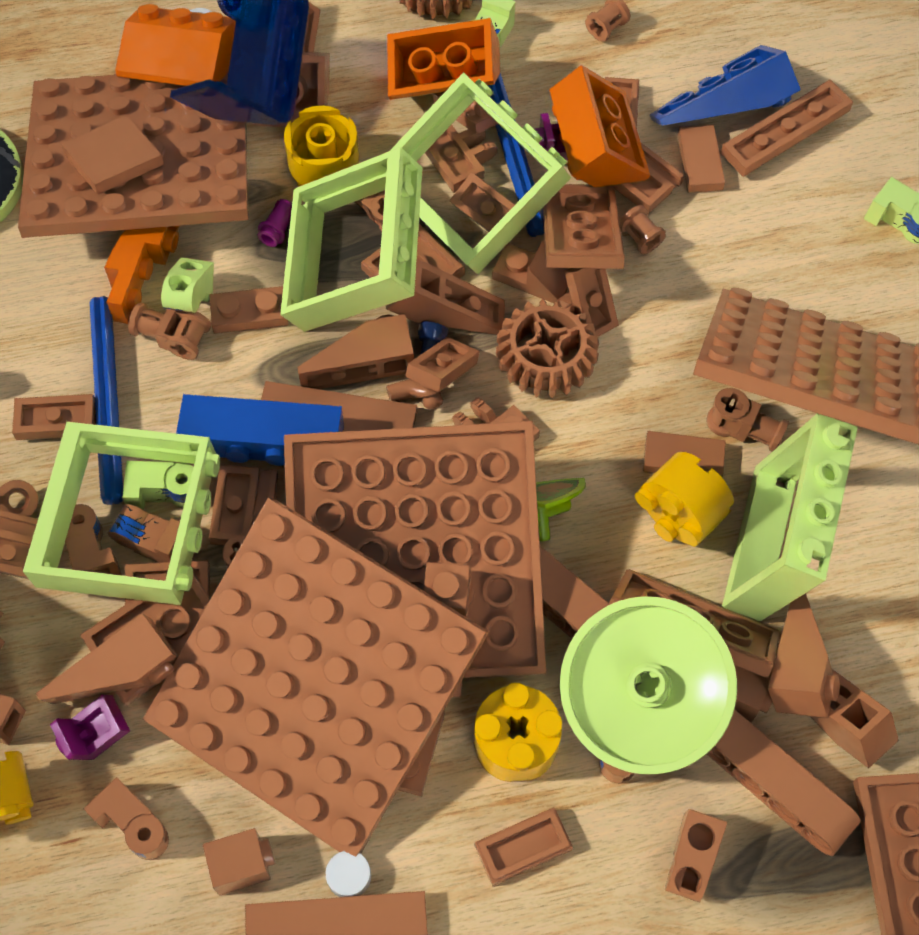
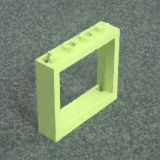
[390,72,571,274]
[280,147,422,332]
[722,413,858,622]
[23,422,220,605]

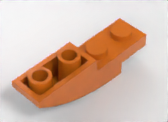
[104,226,180,324]

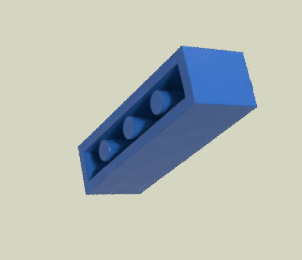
[176,394,344,466]

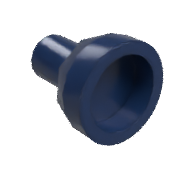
[418,321,449,356]

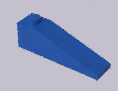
[650,45,801,126]

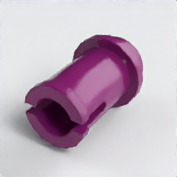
[257,199,292,247]

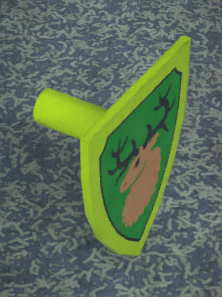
[536,478,586,541]

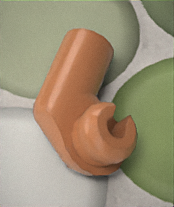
[386,379,443,409]

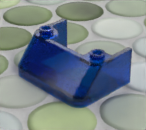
[170,0,309,125]

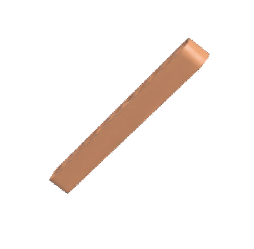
[539,545,861,856]

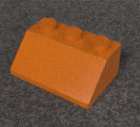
[115,4,242,90]
[387,18,501,100]
[549,65,651,188]

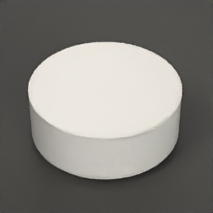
[326,851,371,897]

